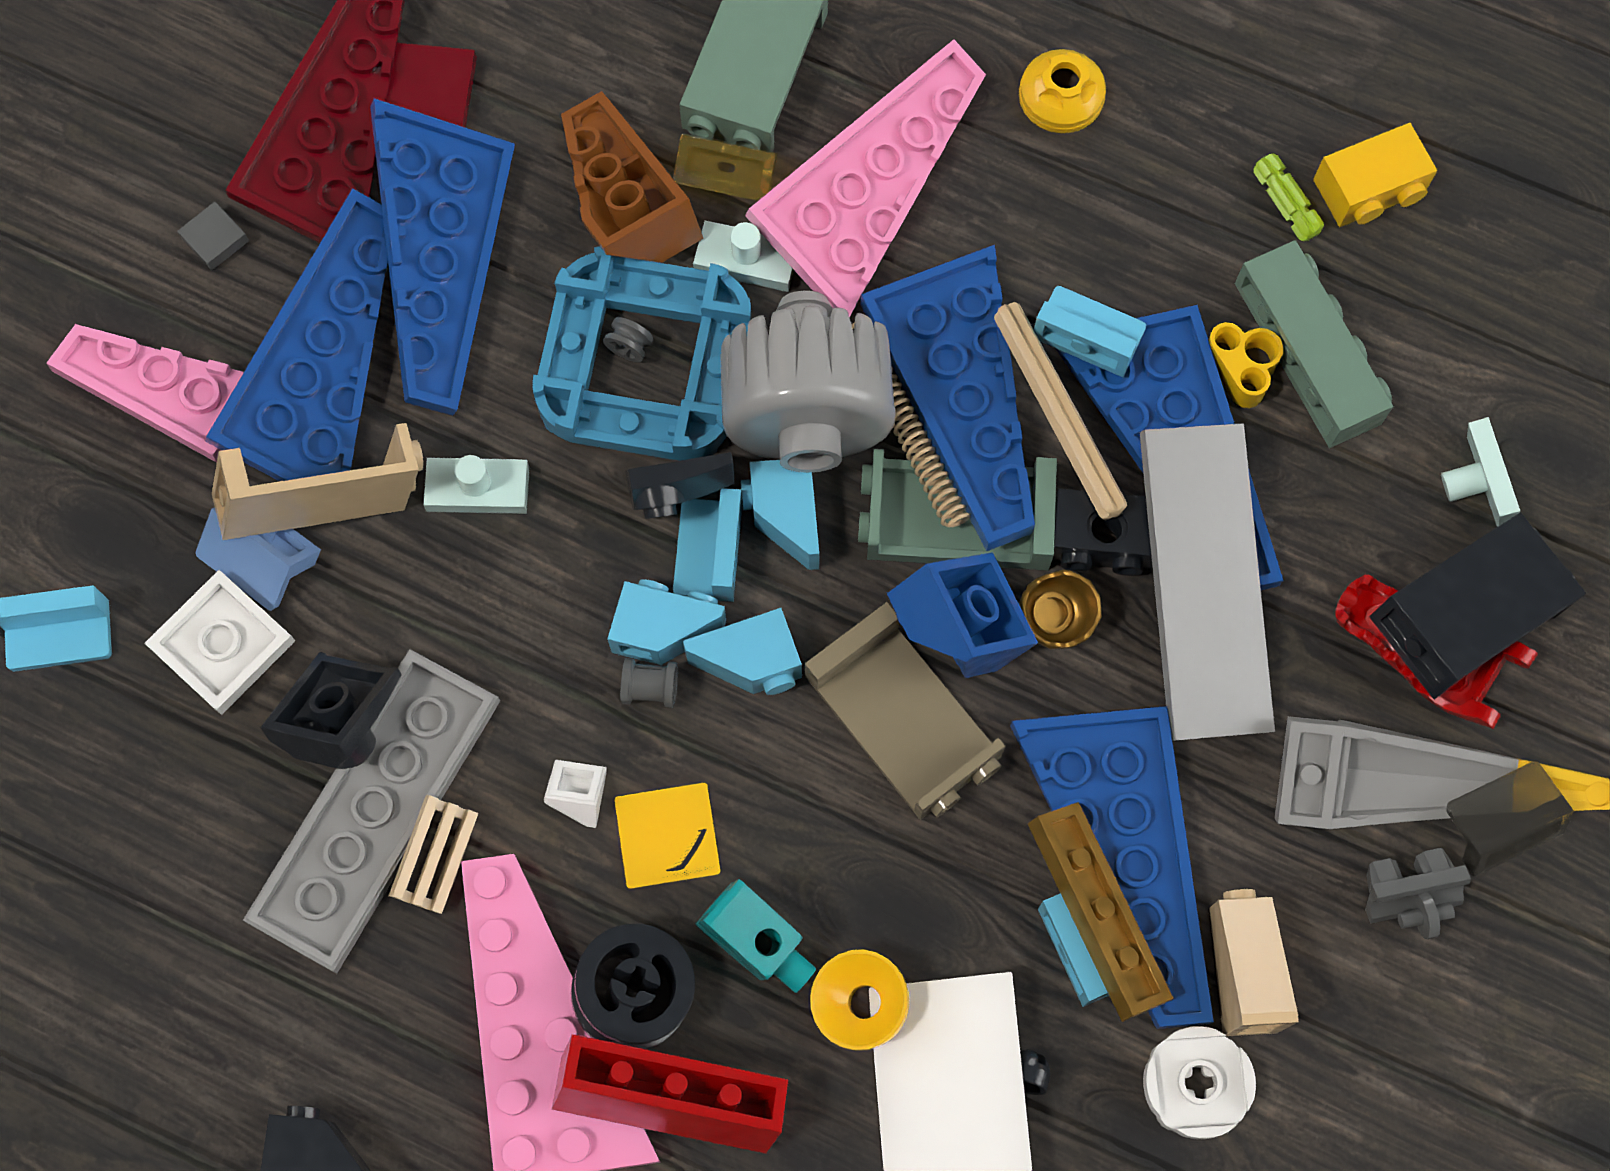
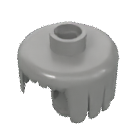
[721,291,896,473]

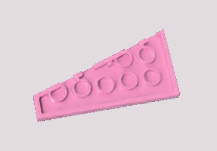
[745,39,986,317]

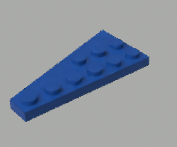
[860,245,1035,552]

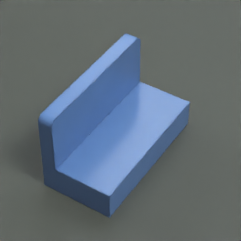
[196,507,321,611]

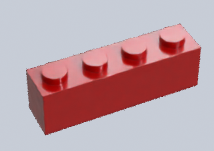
[551,1034,788,1154]

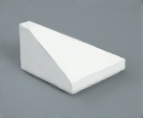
[544,760,606,828]

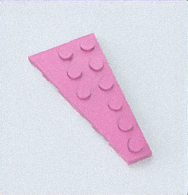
[461,854,661,1171]

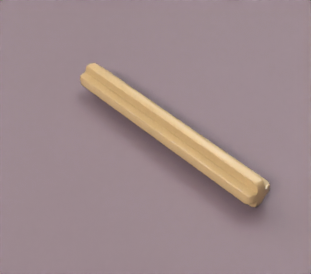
[994,302,1127,520]

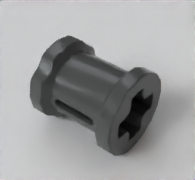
[620,658,678,708]

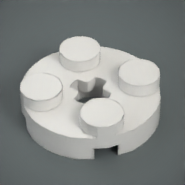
[1143,1027,1256,1139]

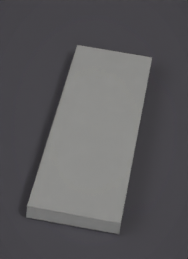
[1139,423,1275,741]
[243,649,500,974]

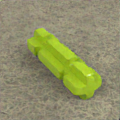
[1253,153,1324,242]

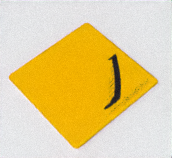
[615,783,720,889]

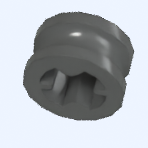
[603,317,654,362]

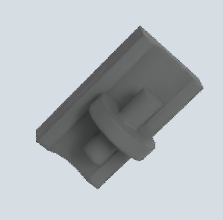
[1365,848,1471,940]

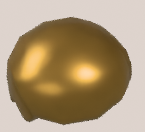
[1019,570,1102,649]

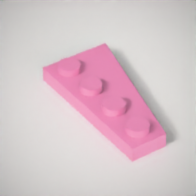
[47,324,244,463]

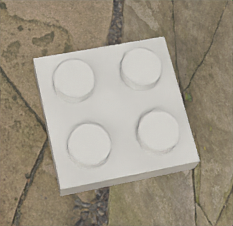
[145,570,295,715]

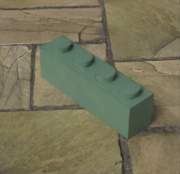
[1235,240,1394,449]

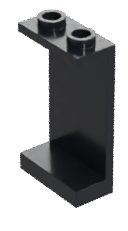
[1369,512,1587,700]

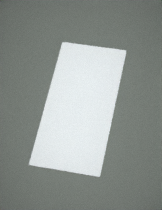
[869,972,1032,1171]

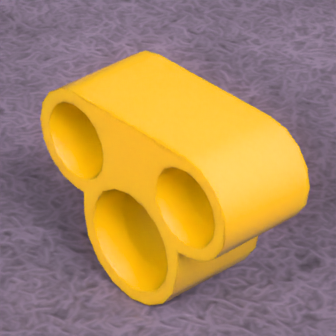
[1208,322,1283,408]

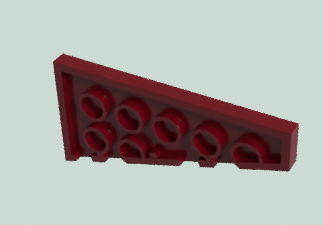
[225,0,405,243]

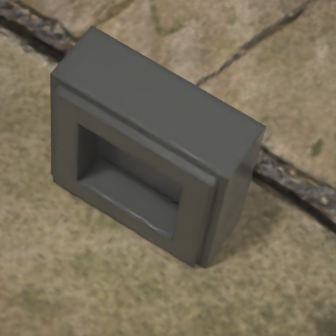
[177,202,249,271]

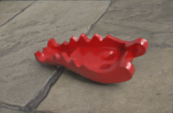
[1335,574,1538,729]

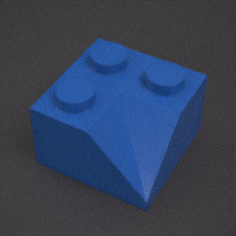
[887,552,1038,678]

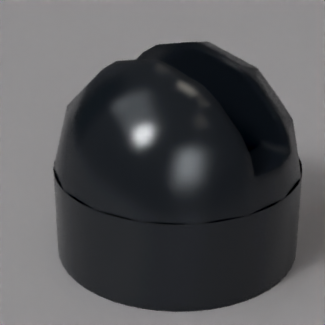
[1020,1049,1050,1095]

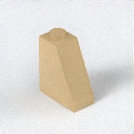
[1209,889,1299,1036]

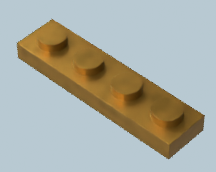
[1028,802,1174,1022]

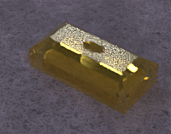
[673,134,778,201]

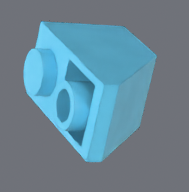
[608,580,726,665]

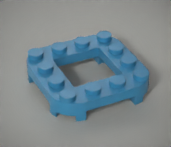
[533,246,751,461]

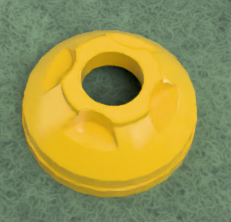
[1019,49,1106,133]
[810,950,909,1051]

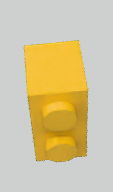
[1313,123,1438,228]

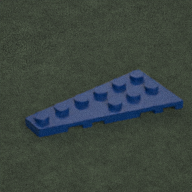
[370,98,515,416]
[205,188,388,481]
[1055,305,1283,590]
[1010,706,1214,1029]

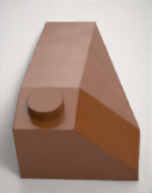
[561,91,704,263]

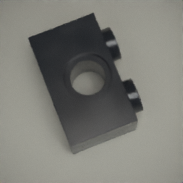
[1052,488,1152,576]

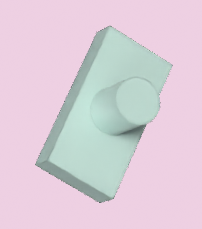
[693,220,794,292]
[1441,417,1520,527]
[423,455,530,514]

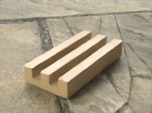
[389,795,478,914]

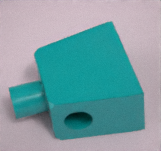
[695,879,816,993]

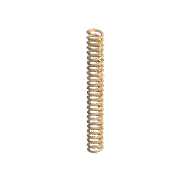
[851,322,971,527]

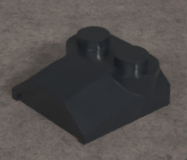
[625,452,734,519]
[260,652,402,769]

